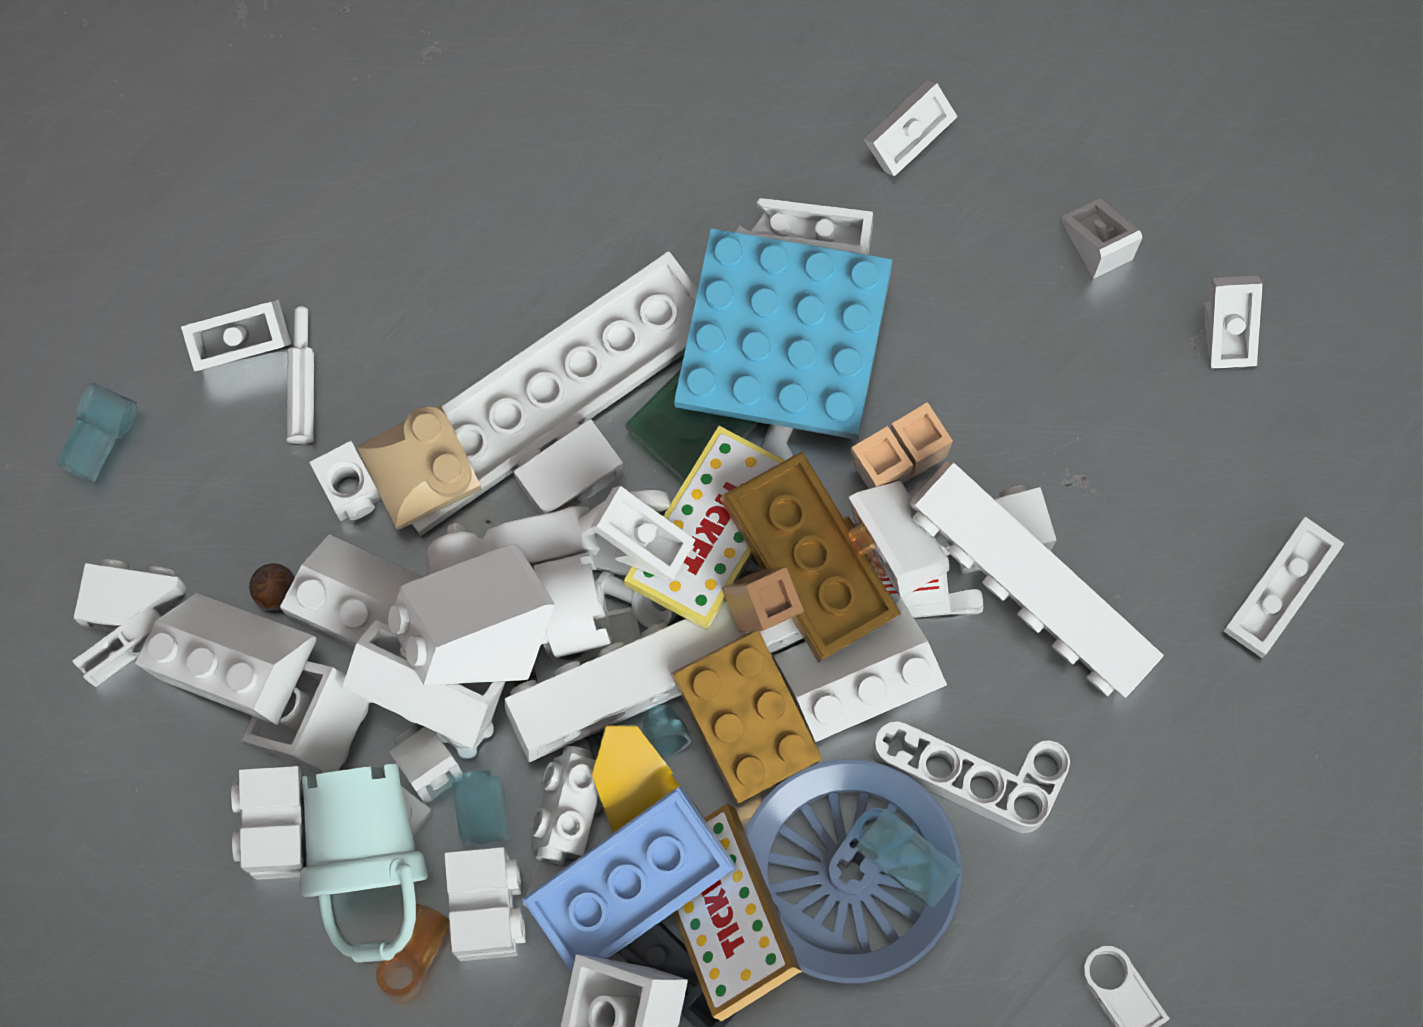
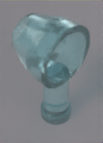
[599,705,691,757]

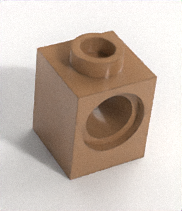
[722,567,804,632]

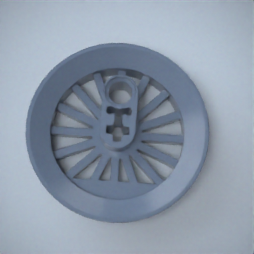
[745,759,962,983]

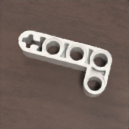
[873,721,1070,833]

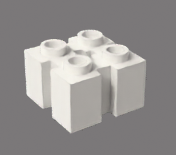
[231,766,306,880]
[445,847,526,961]

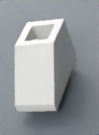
[74,559,187,632]

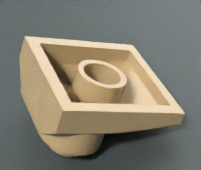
[357,405,482,530]

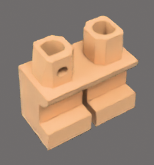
[851,402,953,489]

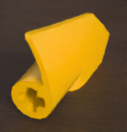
[591,725,702,833]

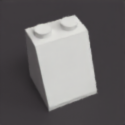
[388,544,555,686]

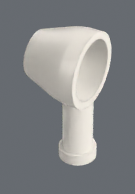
[598,571,678,628]

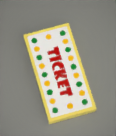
[624,426,785,630]

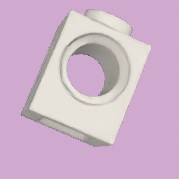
[309,441,382,521]

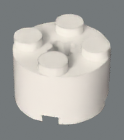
[533,552,613,658]

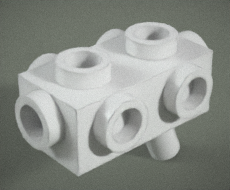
[530,746,602,865]

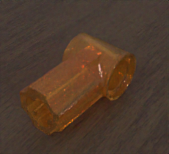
[376,903,450,1003]

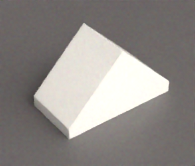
[1060,198,1142,279]

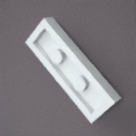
[1224,517,1344,659]

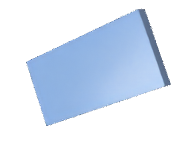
[522,786,737,973]

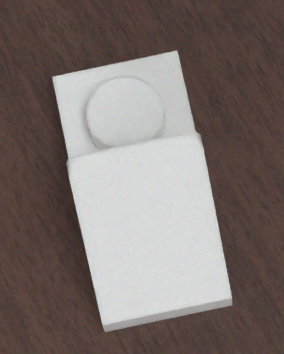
[1204,275,1262,368]
[590,486,695,581]

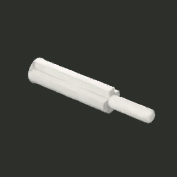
[286,306,314,444]

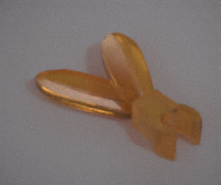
[844,516,887,578]

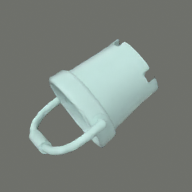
[300,763,428,963]

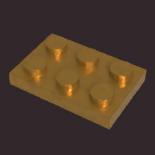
[670,631,823,804]

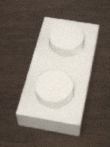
[864,80,957,176]

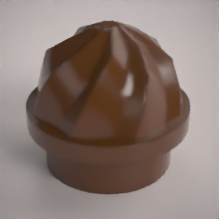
[249,563,295,610]

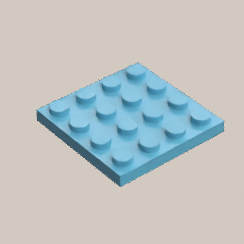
[674,228,893,440]

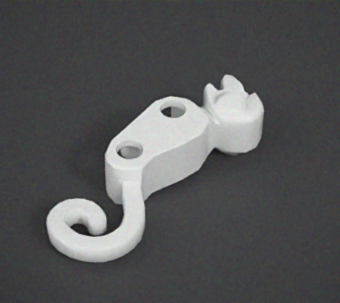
[426,489,671,575]

